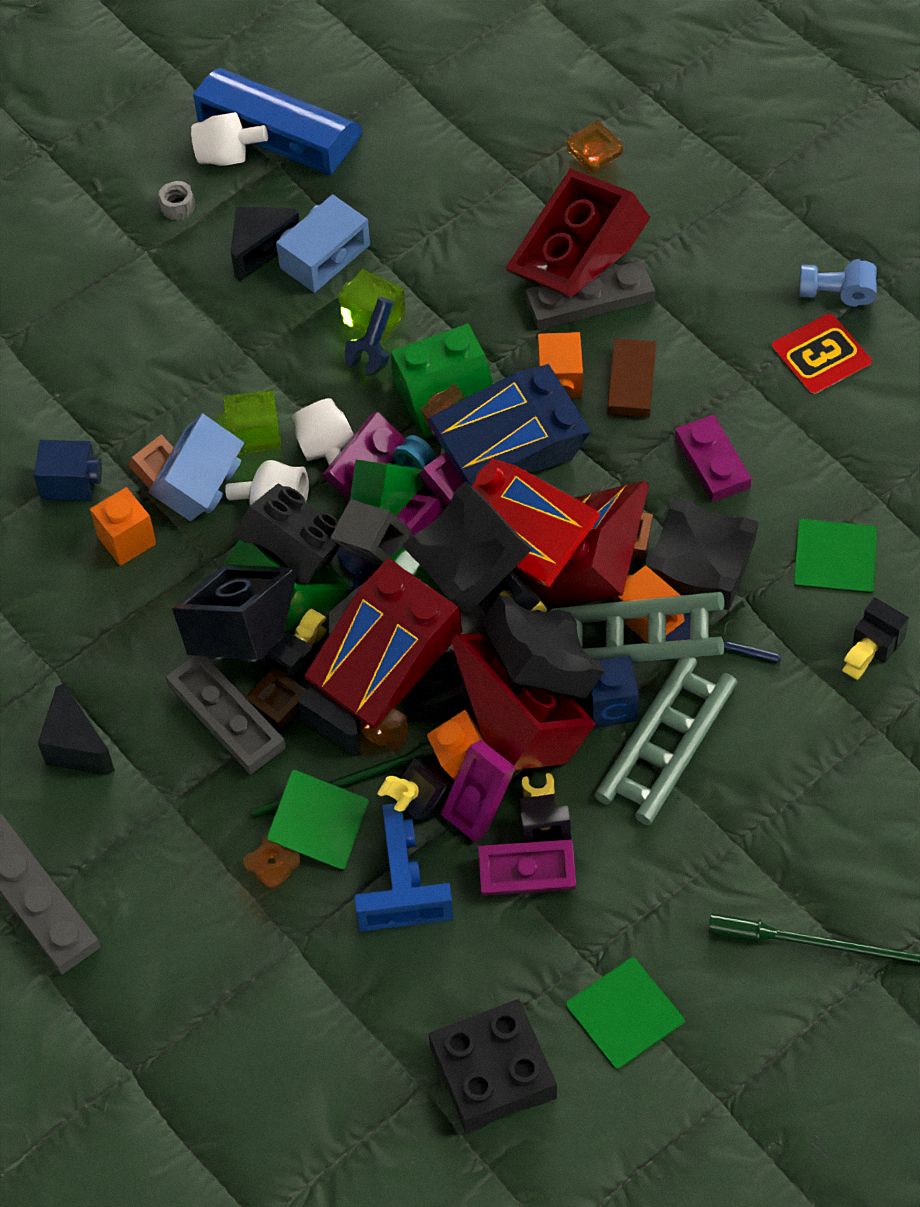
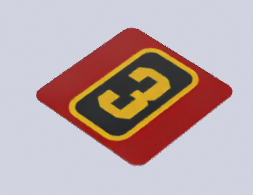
[772,314,872,393]

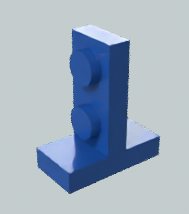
[355,803,453,932]

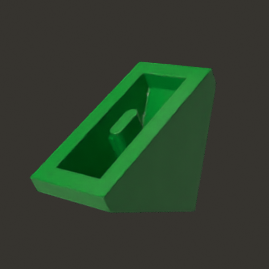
[350,459,426,516]

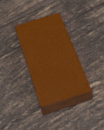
[608,338,656,418]

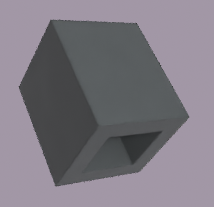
[331,499,412,566]

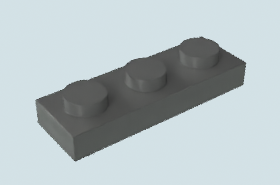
[525,260,655,330]
[165,656,286,775]

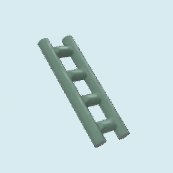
[550,592,724,662]
[594,657,737,825]

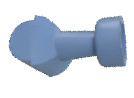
[799,259,877,307]

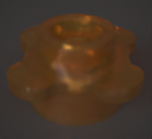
[243,835,300,888]

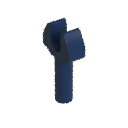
[345,297,394,376]

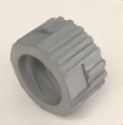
[158,181,196,221]

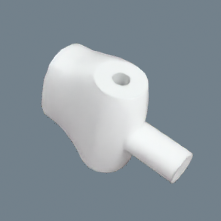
[191,112,268,166]
[292,398,354,466]
[225,460,309,505]

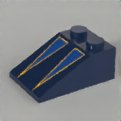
[427,364,591,486]

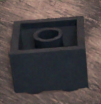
[172,565,296,662]

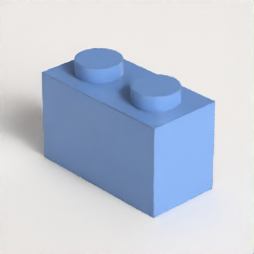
[276,194,370,293]
[148,413,244,521]

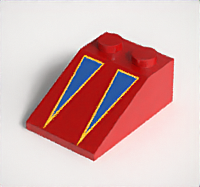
[472,458,601,587]

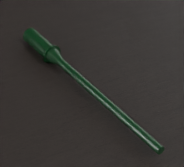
[250,741,437,818]
[708,913,920,964]

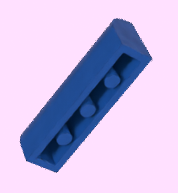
[193,68,362,176]

